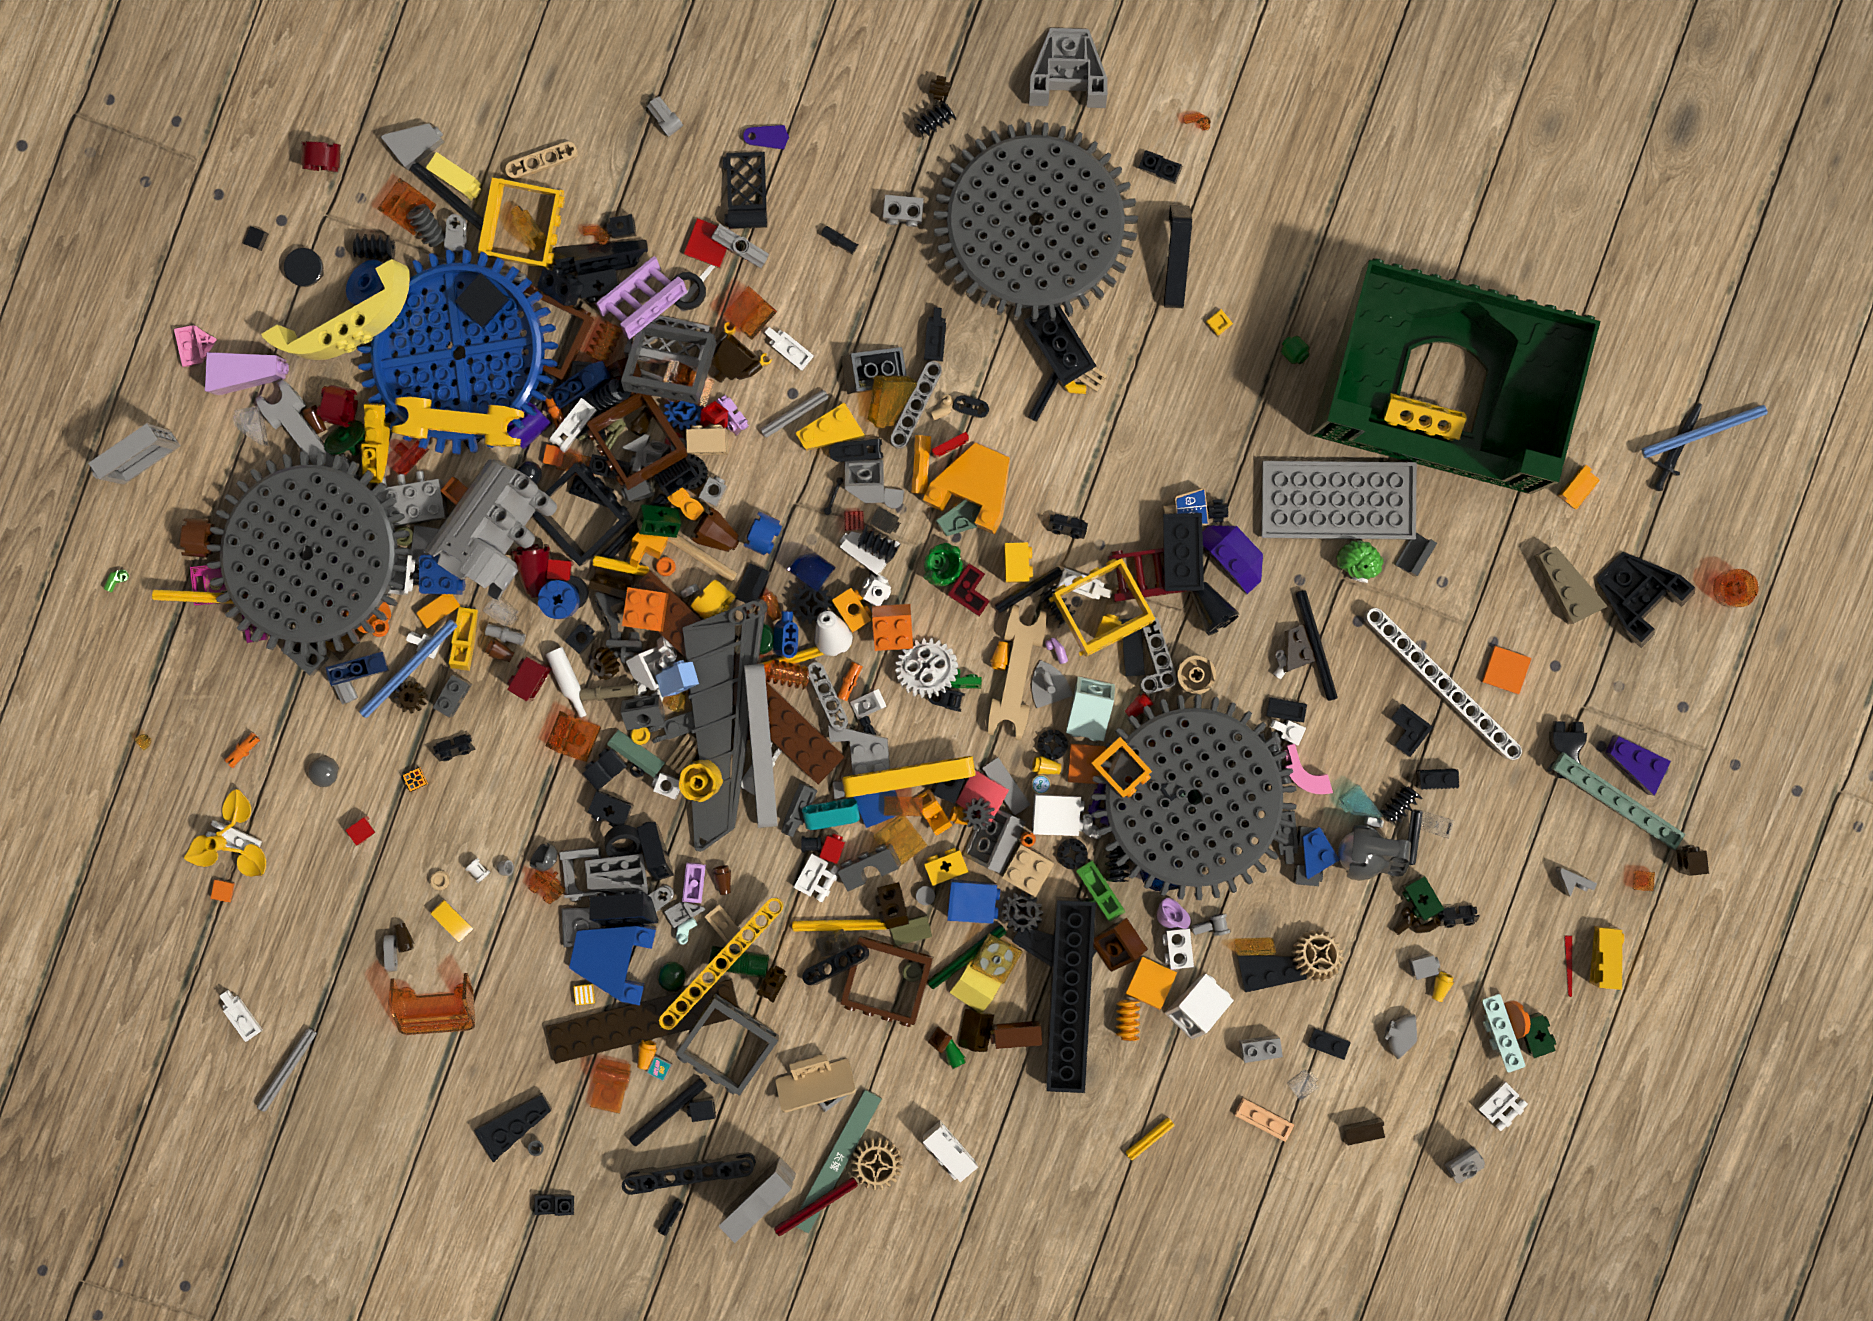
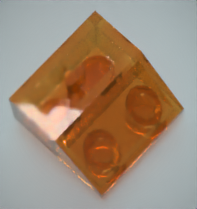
[377,178,436,236]
[723,286,777,340]

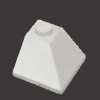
[626,646,675,690]

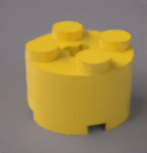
[691,579,736,619]
[679,760,723,802]

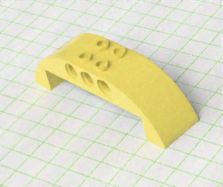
[261,259,410,360]

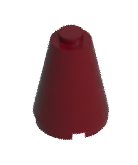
[511,544,550,598]

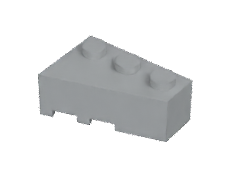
[585,854,648,895]

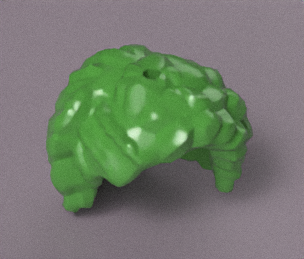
[1336,540,1384,579]

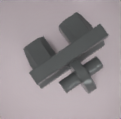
[606,632,643,663]

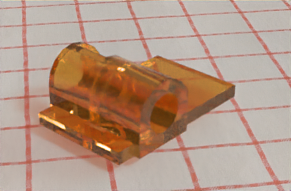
[662,360,715,408]
[590,1058,632,1114]

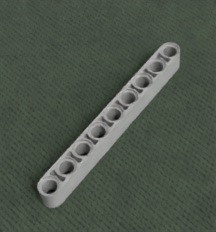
[744,663,778,828]

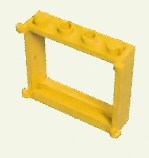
[477,177,565,268]
[1049,558,1155,658]

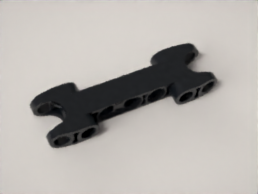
[622,1152,756,1195]

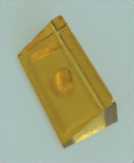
[1235,938,1276,956]

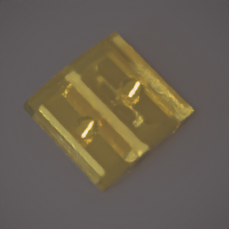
[873,813,928,865]

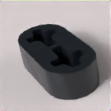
[954,395,989,418]

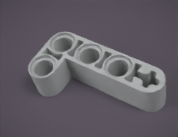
[1140,616,1177,693]

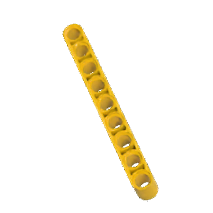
[659,897,784,1030]

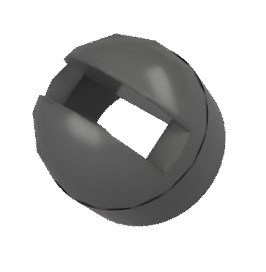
[528,1140,544,1156]

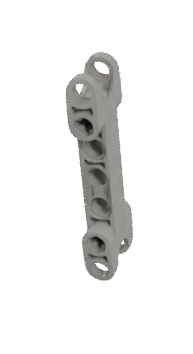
[256,379,361,494]

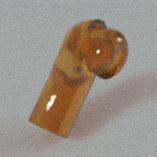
[1183,112,1211,131]

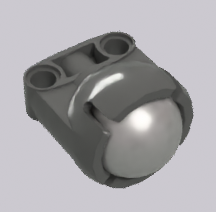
[1338,824,1411,881]

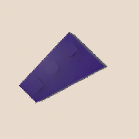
[1605,736,1671,796]

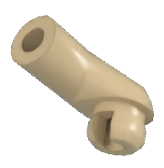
[931,394,954,421]

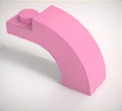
[1283,743,1333,794]

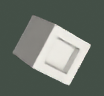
[652,773,680,799]

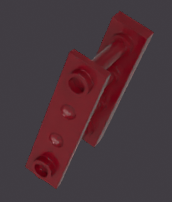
[1108,548,1187,602]

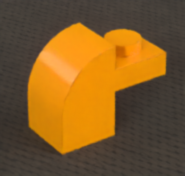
[628,532,668,568]

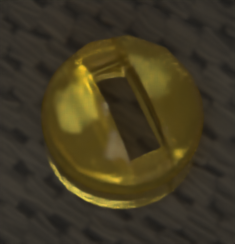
[134,734,151,751]

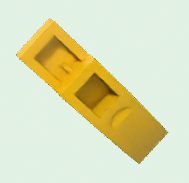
[361,403,390,483]

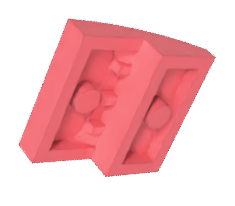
[956,770,1009,822]

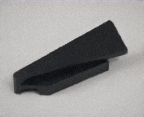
[554,240,648,275]

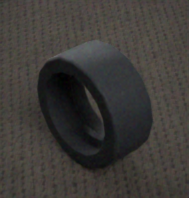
[671,272,706,310]
[604,825,642,858]

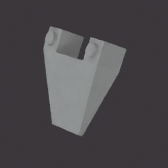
[1029,28,1107,108]

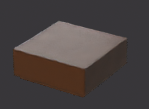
[928,1026,952,1053]

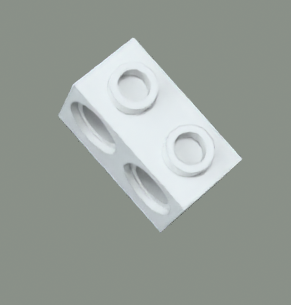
[1162,927,1194,970]

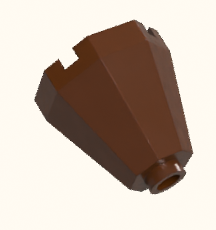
[690,507,739,552]

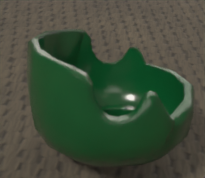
[657,962,686,992]

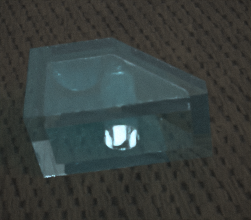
[1338,784,1383,818]

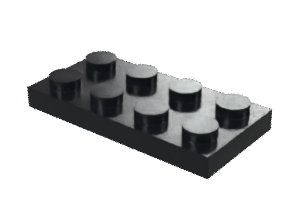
[1163,513,1204,591]

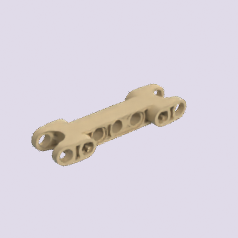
[988,605,1046,741]

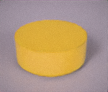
[631,727,651,745]

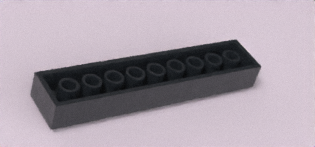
[1045,897,1096,1093]

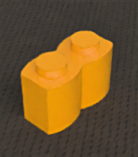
[667,488,706,522]

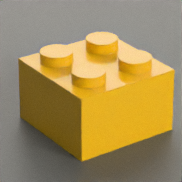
[1004,542,1033,583]

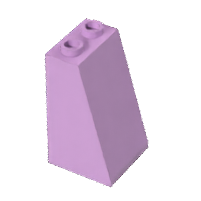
[205,352,289,395]

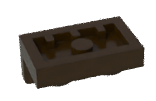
[588,566,634,599]

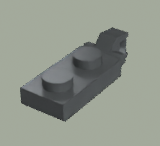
[781,783,817,837]
[1277,810,1299,864]

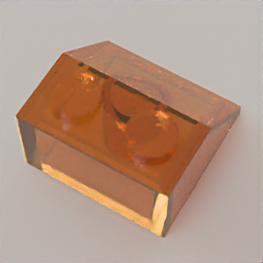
[545,711,601,762]

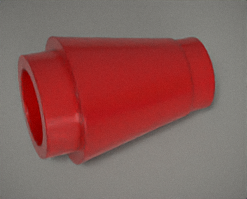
[1124,692,1153,717]

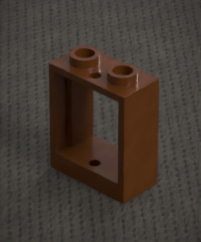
[990,1021,1042,1049]

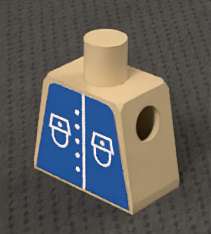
[1163,489,1209,526]

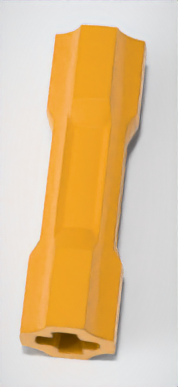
[911,435,931,494]

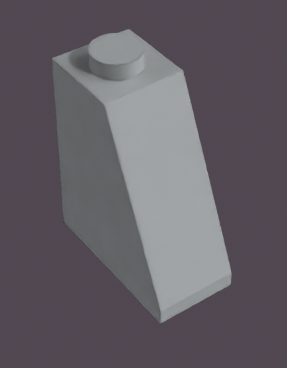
[381,123,444,171]

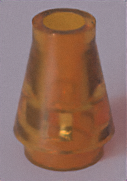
[759,591,781,621]

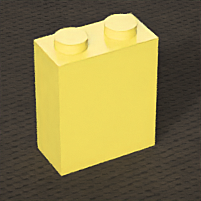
[426,152,482,201]

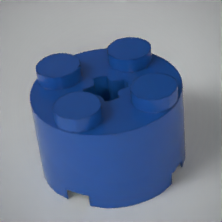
[743,511,782,555]
[538,580,580,619]

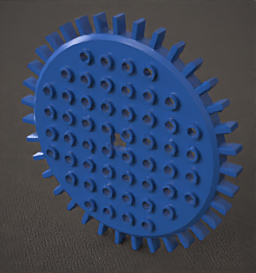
[358,249,558,455]

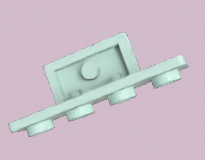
[1482,994,1525,1072]

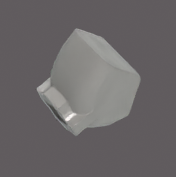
[1384,1013,1417,1059]

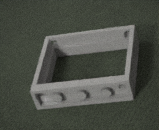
[88,423,181,485]

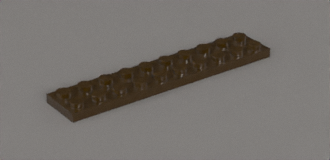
[546,979,740,1064]

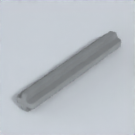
[761,390,829,437]

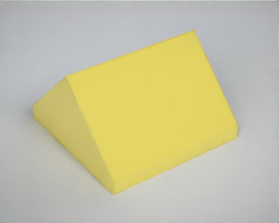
[949,961,1002,1012]

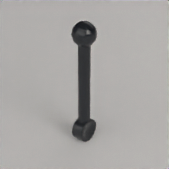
[824,477,844,515]

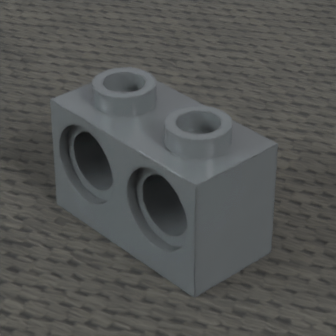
[281,642,329,676]
[433,674,472,717]

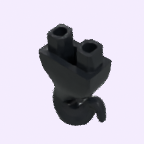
[1547,721,1587,779]

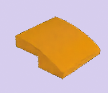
[1125,957,1177,1010]

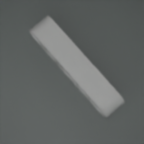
[891,361,942,449]

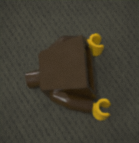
[712,322,772,383]

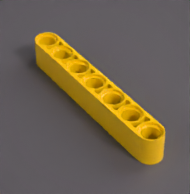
[842,756,976,797]

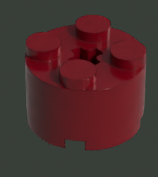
[300,141,341,172]
[317,385,358,427]

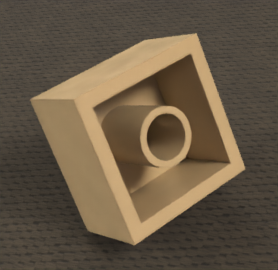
[686,425,729,456]
[1002,843,1055,897]

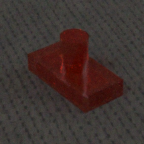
[392,440,430,476]

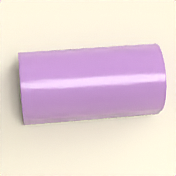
[682,862,706,903]

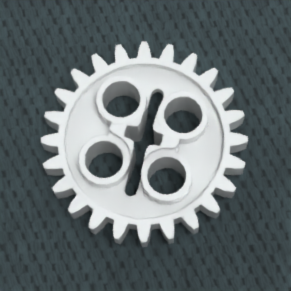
[895,638,958,698]

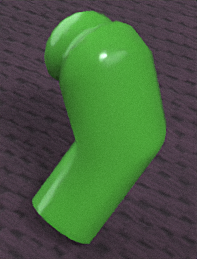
[103,570,129,592]

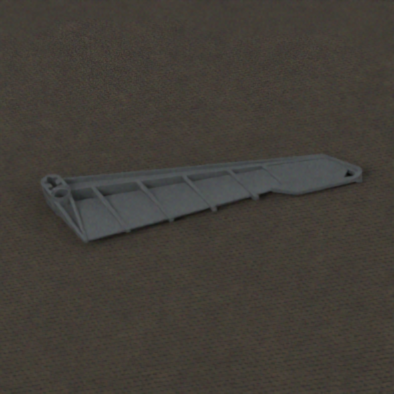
[683,599,768,852]

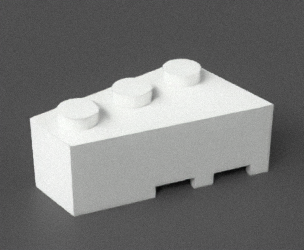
[923,1120,978,1182]

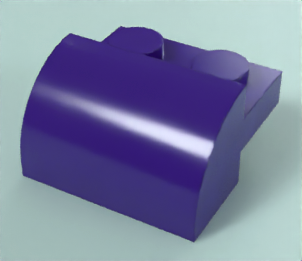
[507,402,552,449]

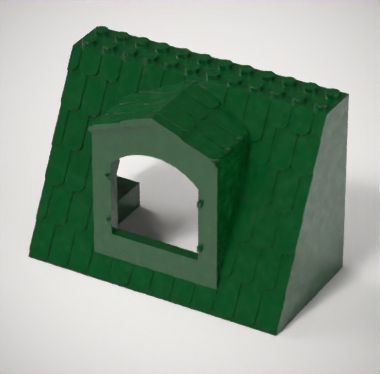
[1309,258,1601,494]

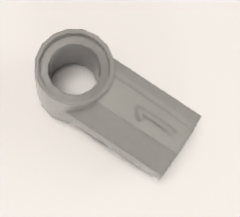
[647,96,684,137]
[326,671,358,705]

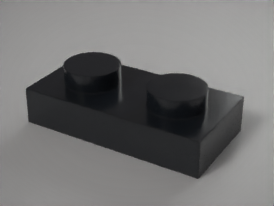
[1307,1028,1351,1060]

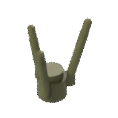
[578,419,626,450]

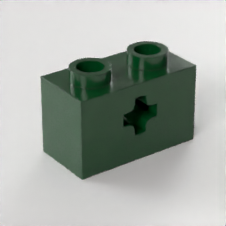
[636,504,681,538]
[1402,874,1444,921]
[1523,1012,1556,1059]

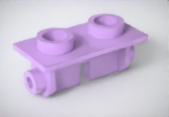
[716,395,749,436]

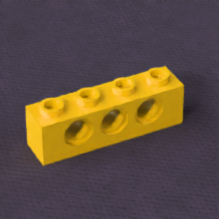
[1383,393,1466,440]

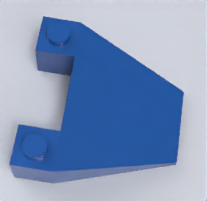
[569,924,657,1005]

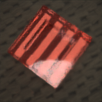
[844,511,864,531]

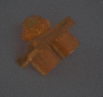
[528,870,565,904]

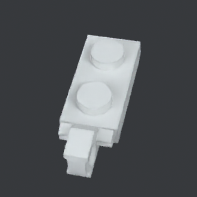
[765,327,814,371]
[1058,568,1112,600]
[220,990,263,1042]

